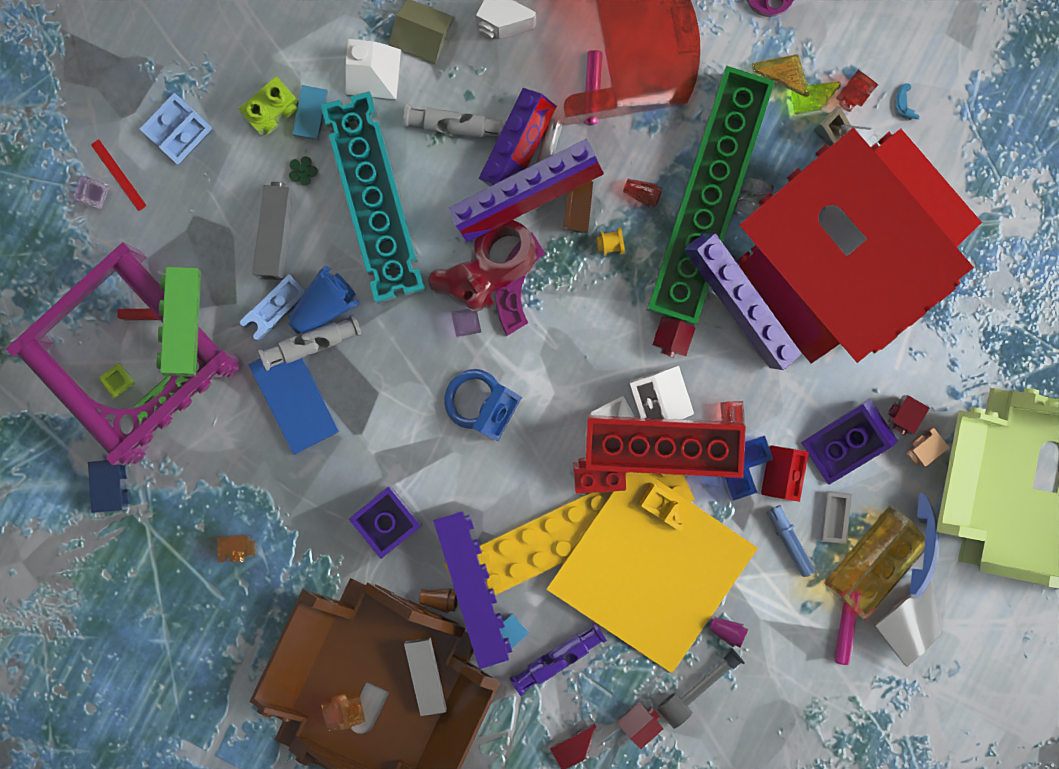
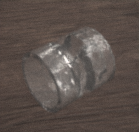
[733,177,774,218]

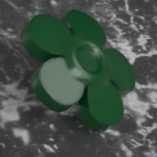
[289,156,318,186]

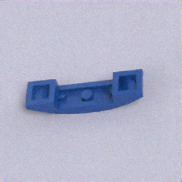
[910,493,939,599]

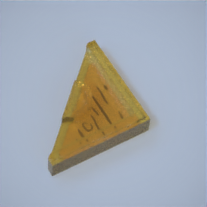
[752,54,810,97]

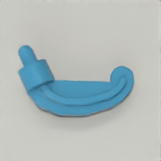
[895,83,920,120]

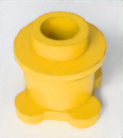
[596,227,625,256]

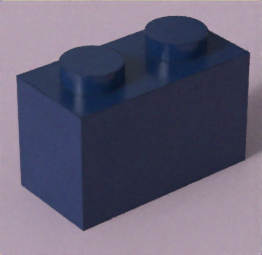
[88,460,131,513]

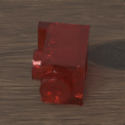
[836,69,879,112]

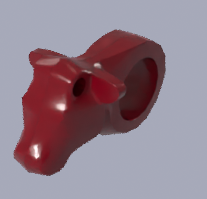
[428,220,537,312]

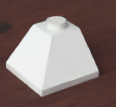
[346,39,401,100]

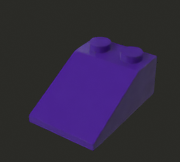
[801,399,898,485]

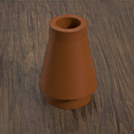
[419,588,458,614]

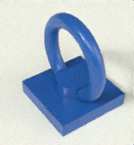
[444,369,522,441]

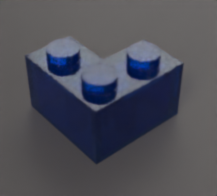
[722,435,773,501]

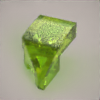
[791,81,841,115]

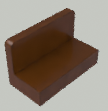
[563,181,594,233]

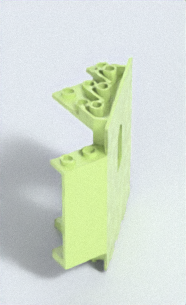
[936,388,1059,588]

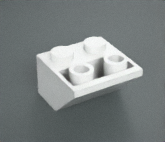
[630,365,694,419]

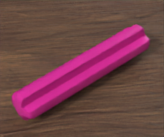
[583,50,603,125]
[835,589,860,665]

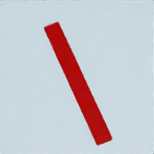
[91,139,147,211]

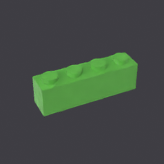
[156,267,201,377]

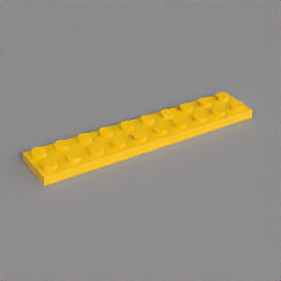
[444,473,695,595]

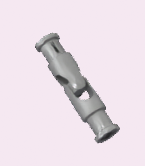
[403,104,506,138]
[258,314,362,372]

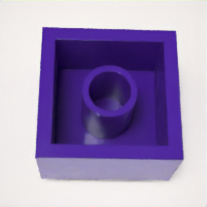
[349,486,422,559]

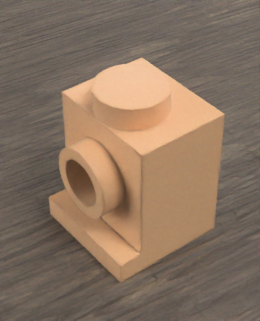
[906,428,949,467]

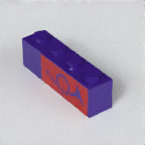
[478,88,557,186]

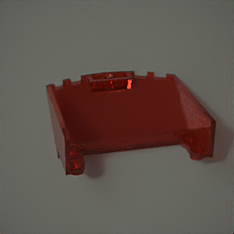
[563,0,701,126]

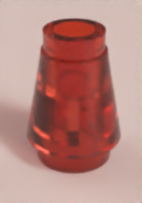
[623,178,663,207]

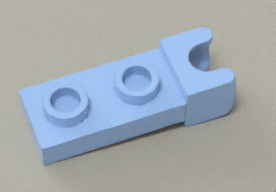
[240,274,306,341]

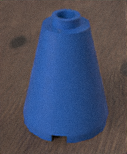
[289,266,359,334]

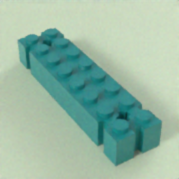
[320,91,426,304]

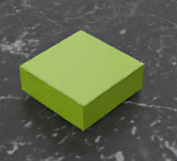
[98,363,135,399]

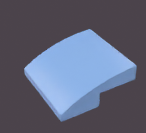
[140,93,212,165]

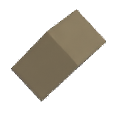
[814,106,852,147]

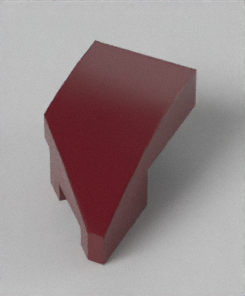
[550,723,596,769]

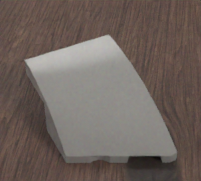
[874,581,941,667]

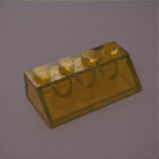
[824,506,925,621]

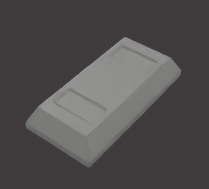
[821,491,852,544]

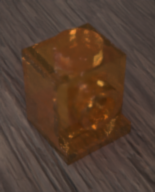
[217,535,257,563]

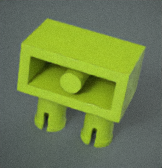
[238,76,299,136]

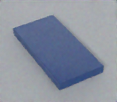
[248,358,340,455]

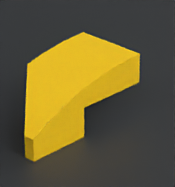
[638,483,683,532]

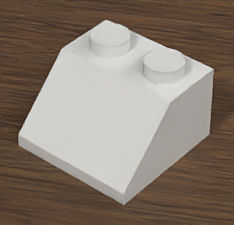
[476,0,536,39]

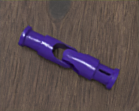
[510,623,607,696]

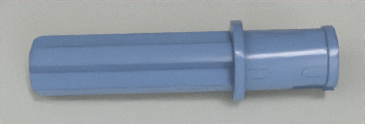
[766,505,815,577]

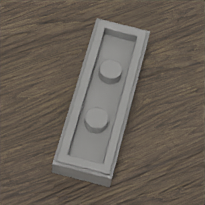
[404,637,447,716]

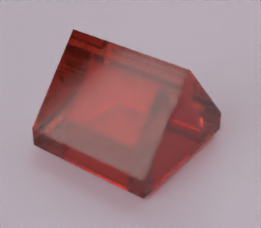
[720,401,745,423]

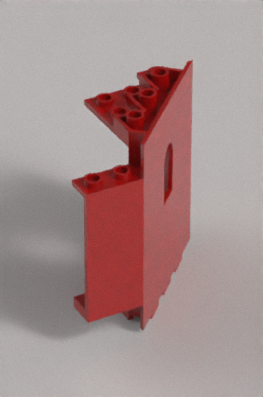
[737,127,982,364]

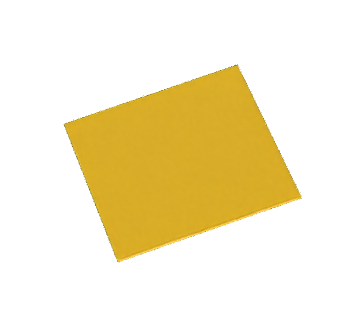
[547,472,758,673]

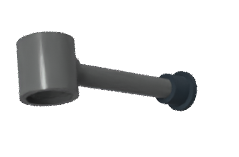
[657,647,745,729]

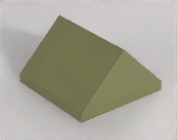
[389,0,454,64]

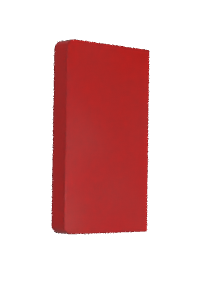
[761,445,809,502]

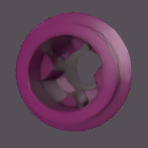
[709,617,749,648]

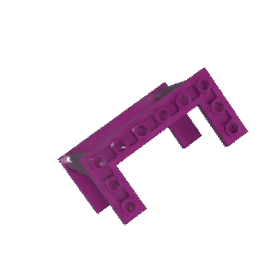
[6,242,242,465]

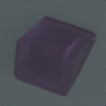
[73,176,110,209]
[451,309,482,338]

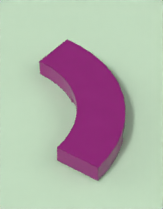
[496,232,545,336]

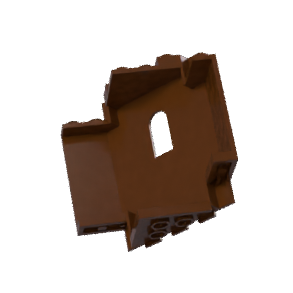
[249,578,501,769]

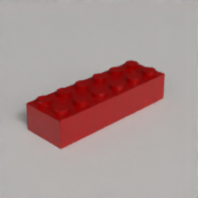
[585,415,746,478]

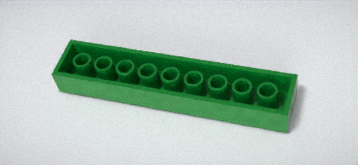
[646,65,775,326]

